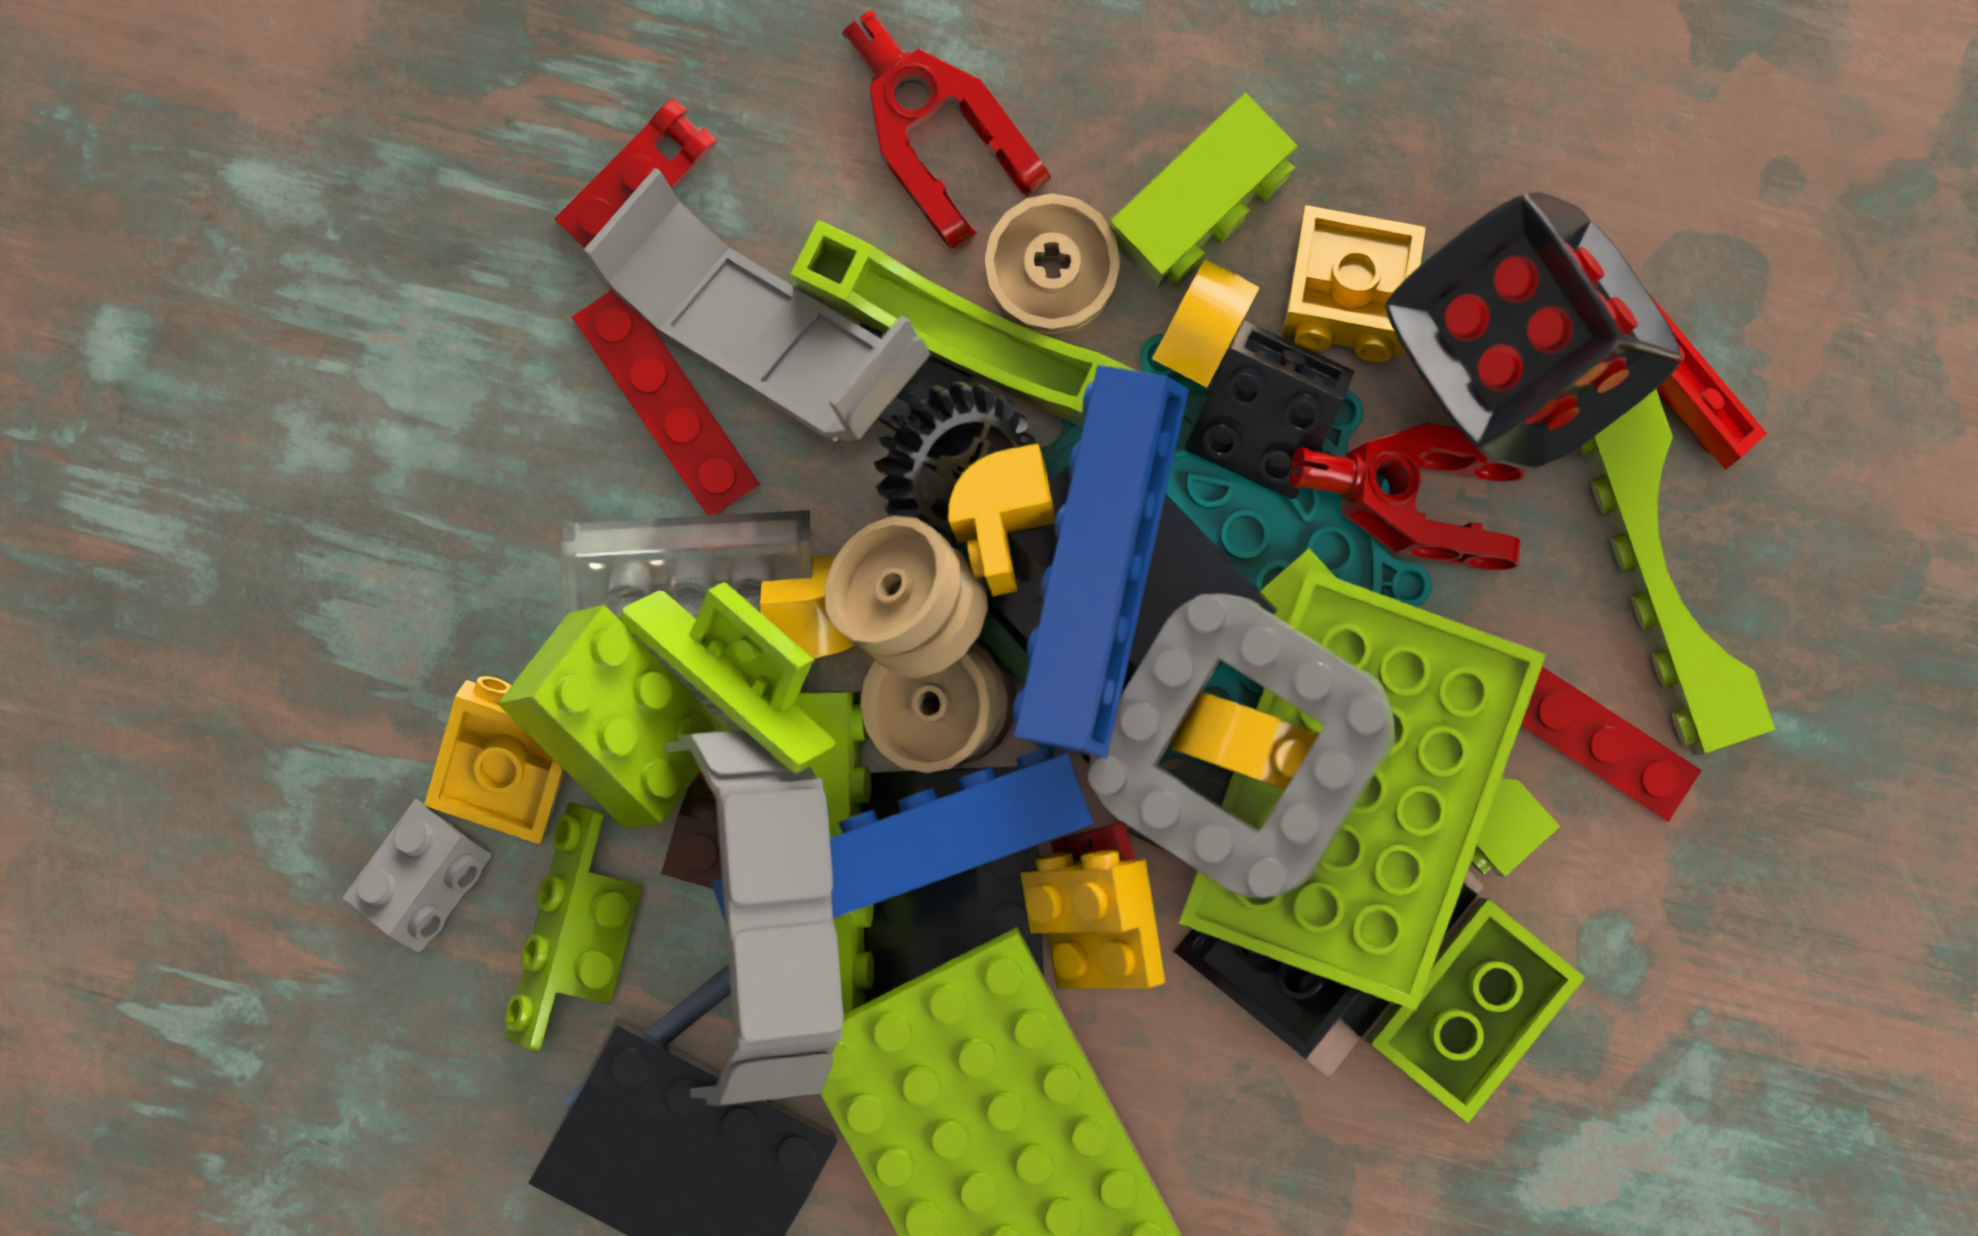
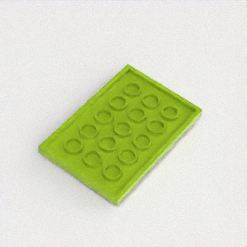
[1179,568,1546,1011]
[821,927,1182,1236]

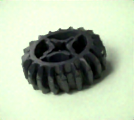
[873,381,1037,550]

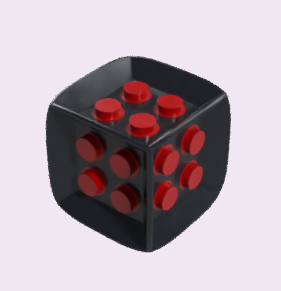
[1385,192,1683,469]

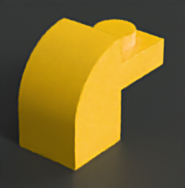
[1152,259,1260,388]
[949,444,1056,596]
[760,555,856,658]
[1170,692,1319,790]

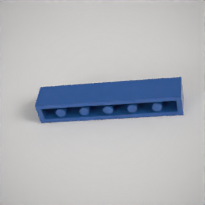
[1013,365,1189,759]
[711,747,1094,924]

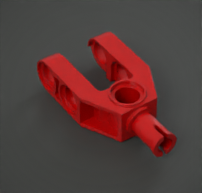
[842,9,1051,251]
[1289,423,1526,571]

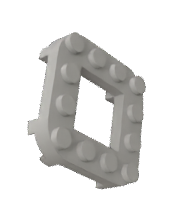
[1088,594,1395,898]

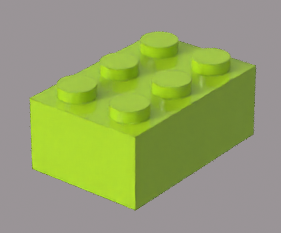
[1109,92,1297,290]
[497,605,730,829]
[1365,898,1585,1124]

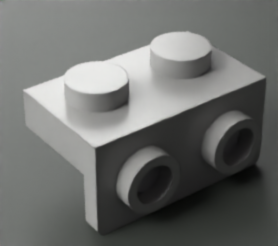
[342,798,491,952]

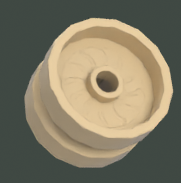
[984,193,1120,338]
[825,516,988,678]
[860,637,1017,773]

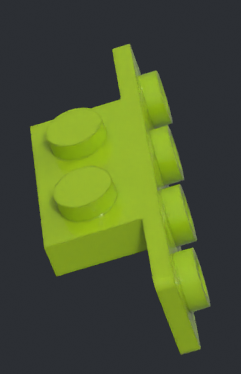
[619,582,836,773]
[505,802,642,1051]

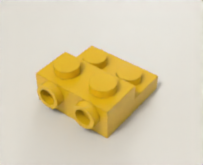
[1282,205,1426,362]
[424,676,567,845]
[1020,850,1165,989]

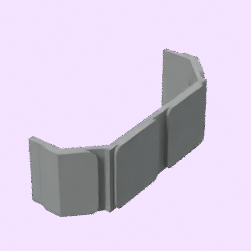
[583,168,931,442]
[664,730,843,1105]

